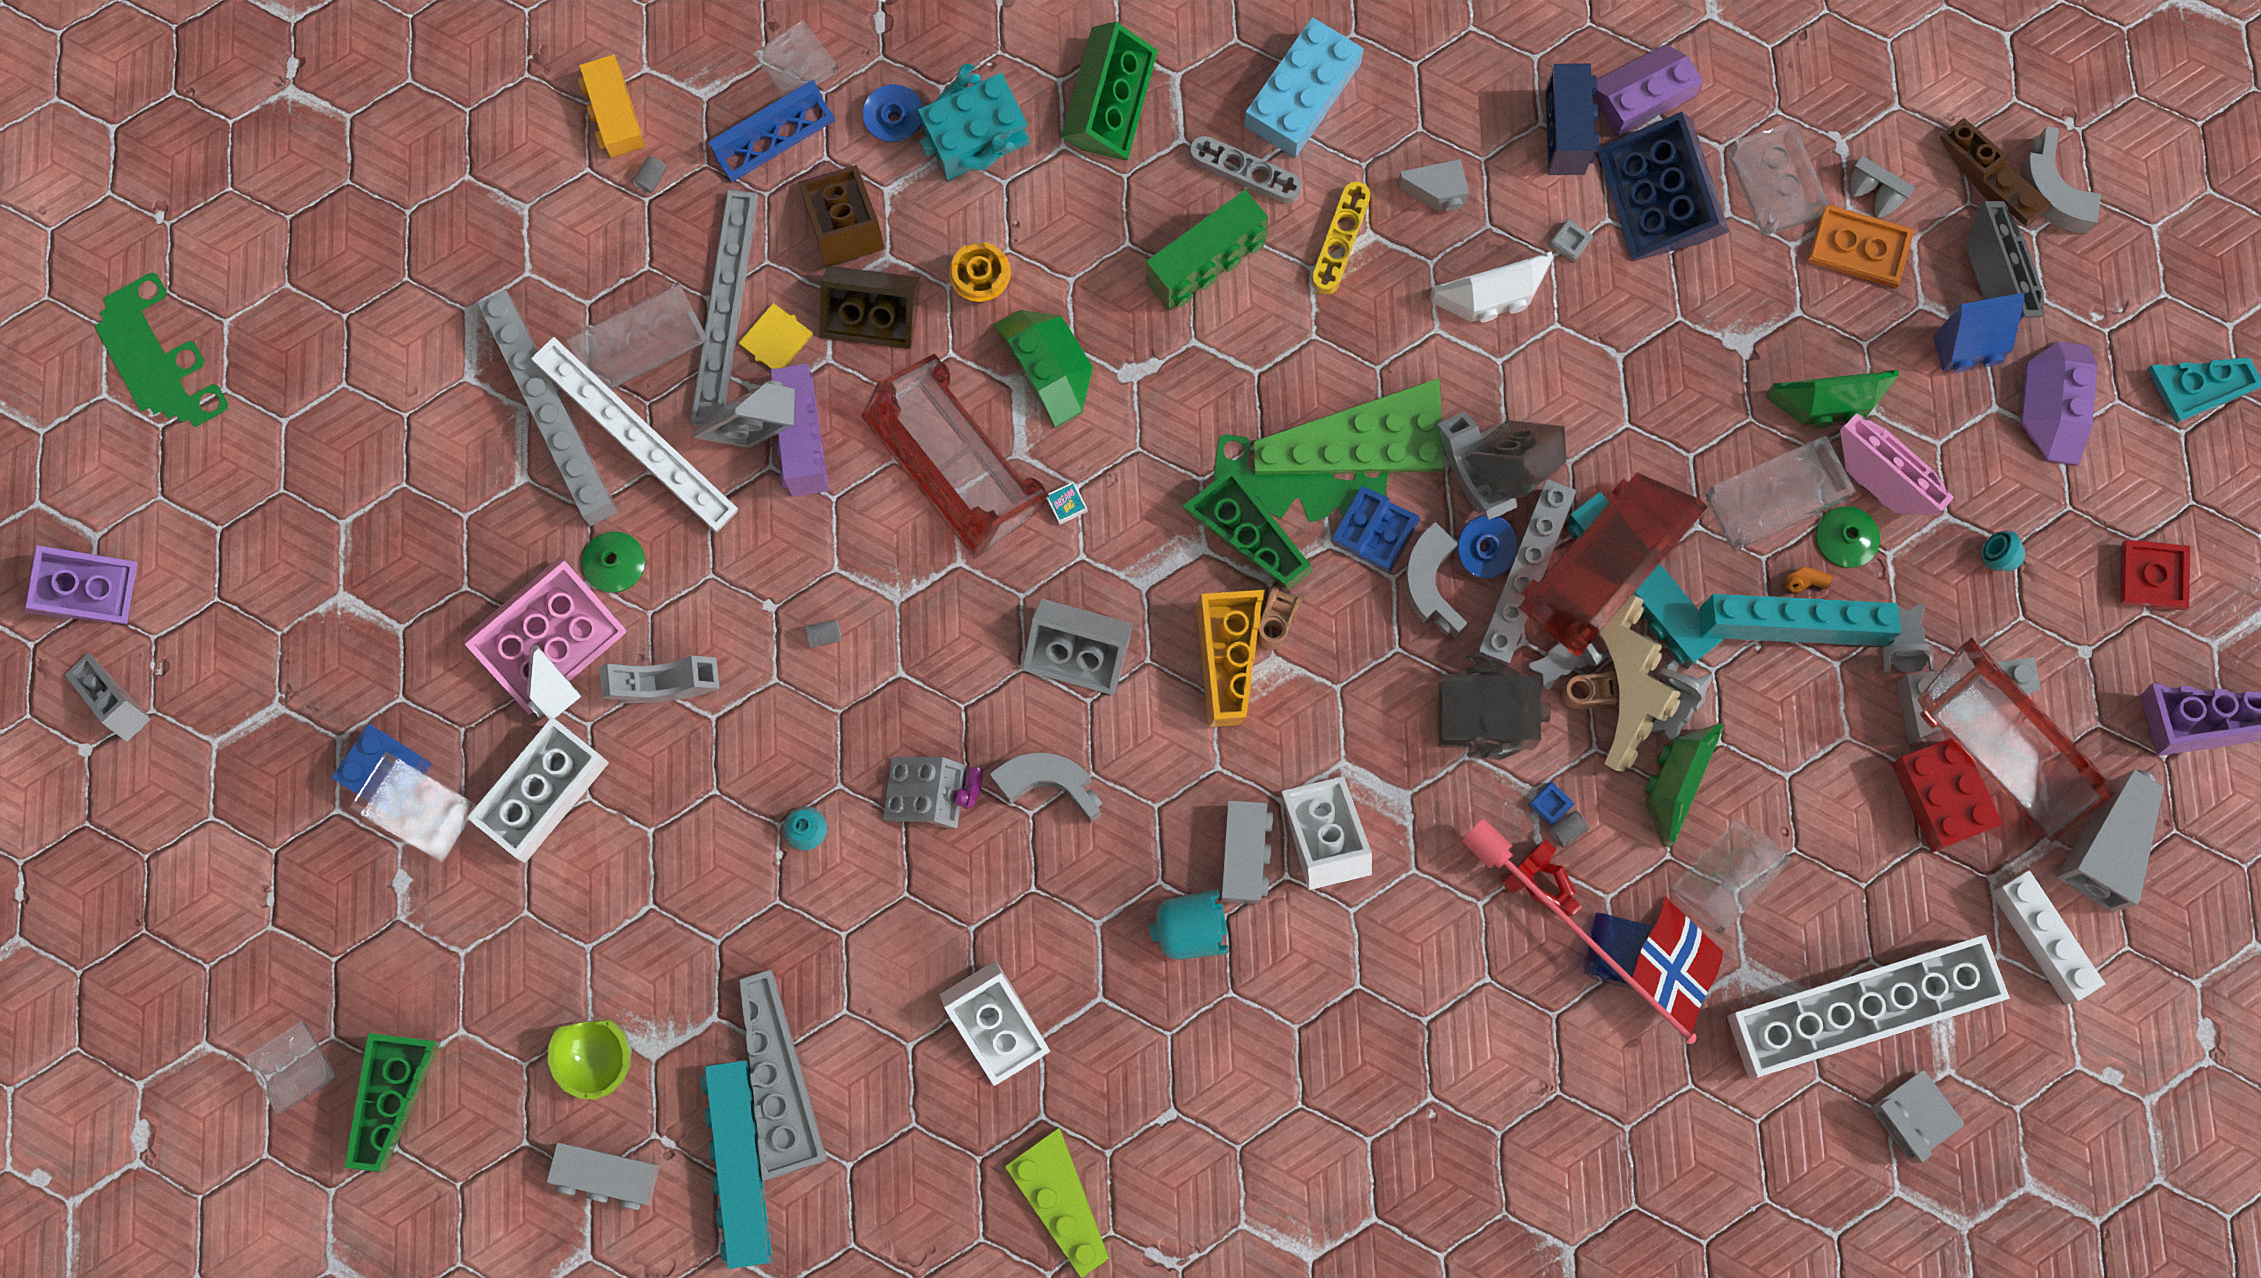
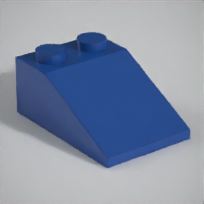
[1933,293,2025,373]

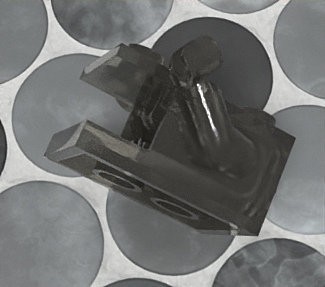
[1437,653,1550,761]

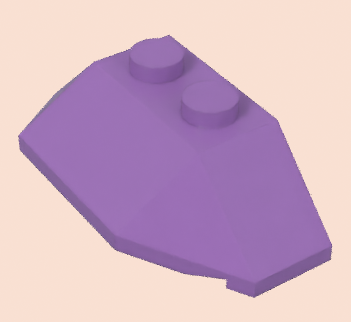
[2021,341,2097,466]

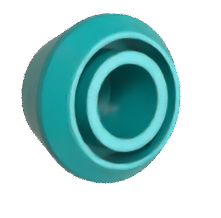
[1982,530,2025,572]
[783,806,827,850]

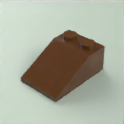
[798,165,885,266]

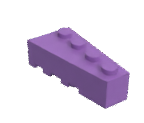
[770,364,830,497]
[2140,683,2261,756]

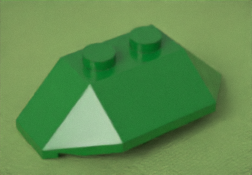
[993,310,1093,428]
[1766,369,1899,428]
[1644,723,1724,847]

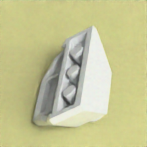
[1430,252,1553,322]

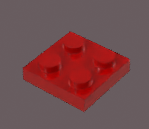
[2120,540,2190,610]

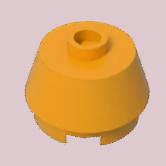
[949,242,1011,302]

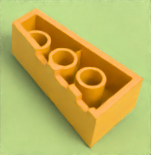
[1196,590,1264,727]

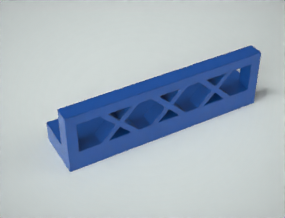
[708,80,836,182]

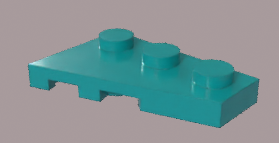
[2147,358,2261,424]

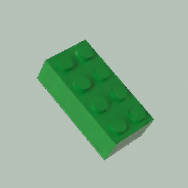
[1146,189,1268,311]

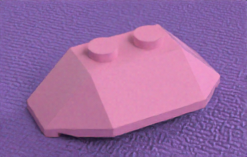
[1840,413,1954,515]

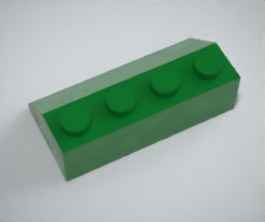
[1061,21,1158,160]

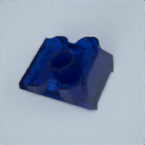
[1583,912,1653,990]

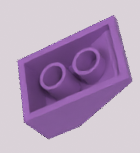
[24,545,137,624]

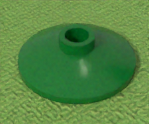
[1816,506,1880,568]
[582,531,645,593]

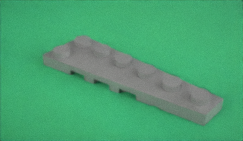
[740,970,828,1181]

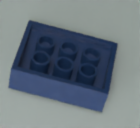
[1598,111,1729,261]

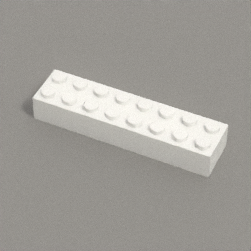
[1727,935,2010,1080]

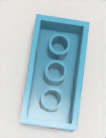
[1244,17,1364,158]

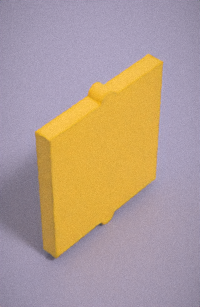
[739,303,813,370]

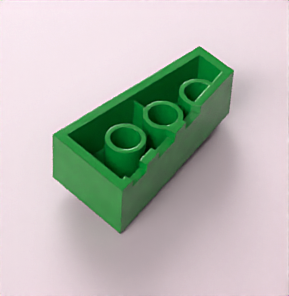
[1183,467,1313,591]

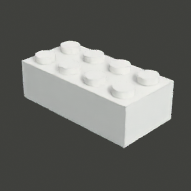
[467,717,609,863]

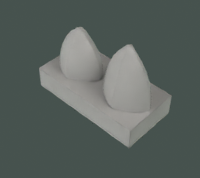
[1851,155,1916,218]

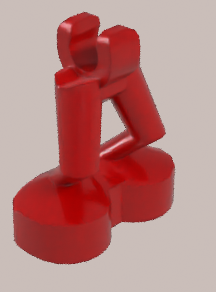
[1501,838,1581,917]

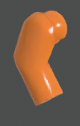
[1784,566,1832,594]

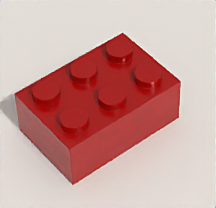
[1891,734,2003,853]

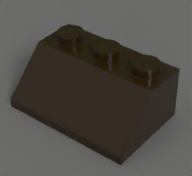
[819,266,920,349]

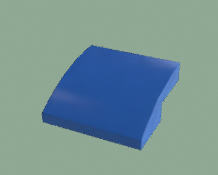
[1332,486,1420,573]

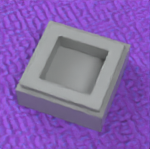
[1549,219,1593,263]

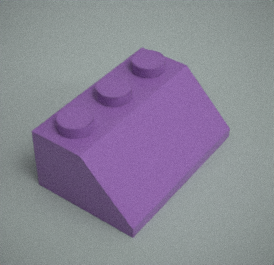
[1592,44,1703,137]

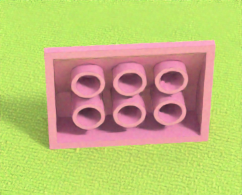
[462,556,627,715]

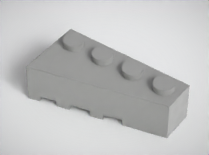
[1896,657,2041,745]

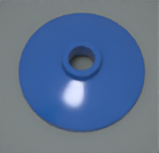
[863,84,923,142]
[1457,515,1518,578]

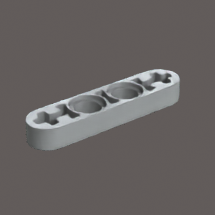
[1190,136,1302,204]

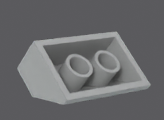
[693,381,795,448]
[1023,599,1134,695]

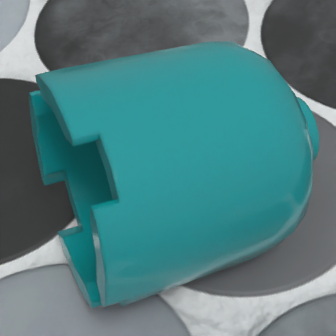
[1150,889,1228,960]

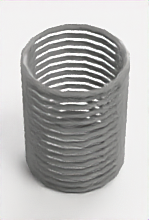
[633,156,667,194]
[806,619,842,648]
[1550,810,1590,848]

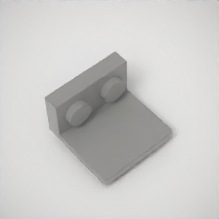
[883,757,966,829]
[1870,1071,1964,1163]

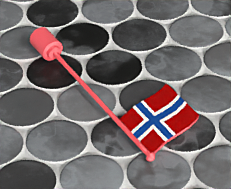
[1461,818,1723,1044]

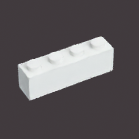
[1990,870,2106,1005]

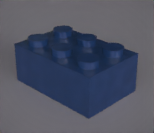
[1545,63,1599,175]

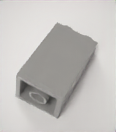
[2056,769,2164,913]

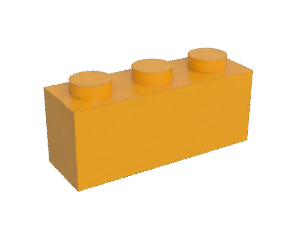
[578,54,646,158]

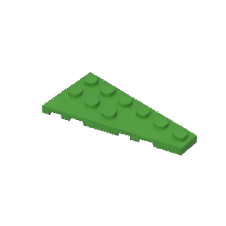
[1254,378,1444,475]

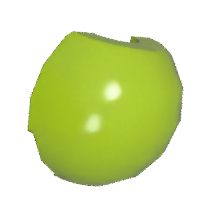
[548,1019,632,1100]

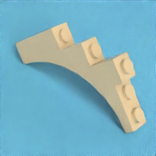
[1555,562,1681,772]

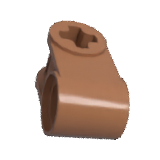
[1257,585,1304,650]
[1560,671,1619,710]

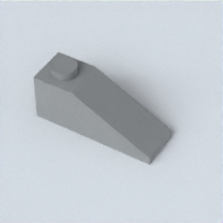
[65,652,151,742]

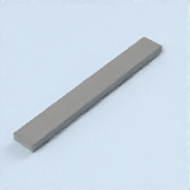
[690,190,759,427]

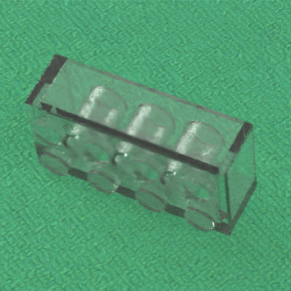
[1705,436,1856,552]

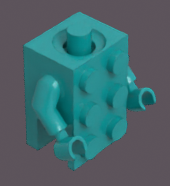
[918,64,1030,181]

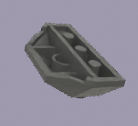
[1966,201,2045,318]

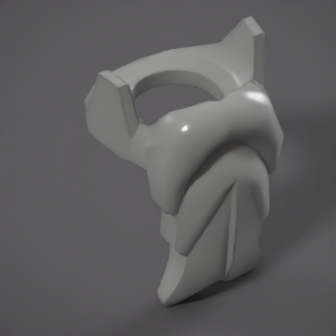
[1883,604,1934,674]
[1529,614,1610,690]
[1651,659,1713,741]

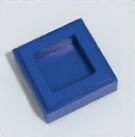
[1528,781,1575,827]

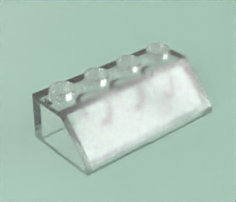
[567,281,709,389]

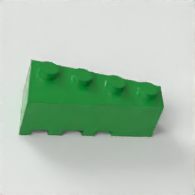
[344,1033,441,1172]

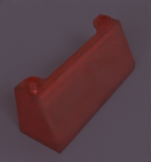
[1518,473,1708,657]

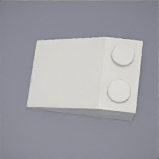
[1282,776,1372,890]
[940,960,1051,1086]

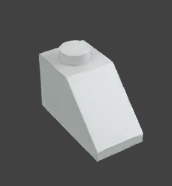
[527,644,581,720]

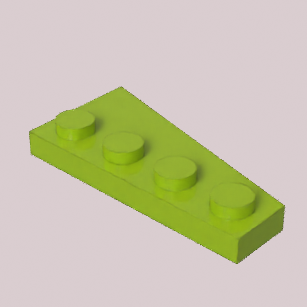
[1005,1128,1109,1278]

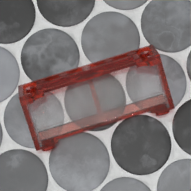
[861,353,1049,559]
[1917,637,2115,843]

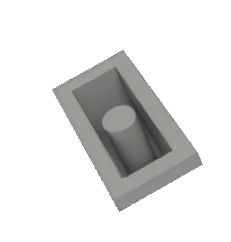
[1398,159,1469,212]

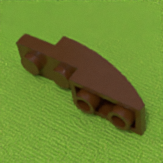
[1940,118,2051,227]

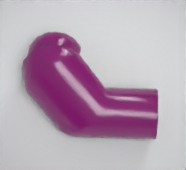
[953,767,984,809]

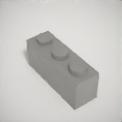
[1221,800,1273,905]
[547,1143,660,1210]

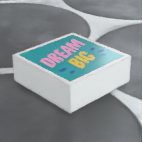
[1045,482,1088,525]

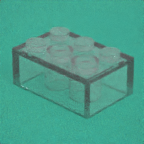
[1728,121,1829,237]
[350,752,477,862]

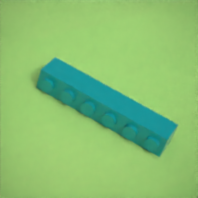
[1566,492,1723,669]
[1699,594,1901,646]
[701,1060,773,1269]

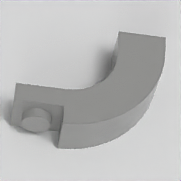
[2020,126,2101,234]
[1437,411,1517,520]
[1405,522,1467,639]
[599,655,720,704]
[990,753,1102,823]

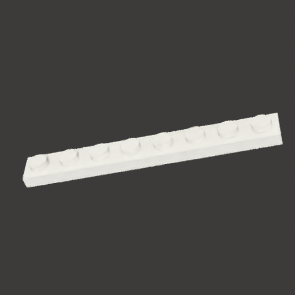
[531,337,738,533]

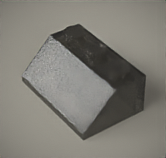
[1465,420,1566,498]

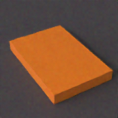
[1807,203,1915,289]

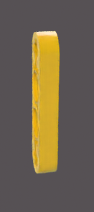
[1312,181,1370,295]

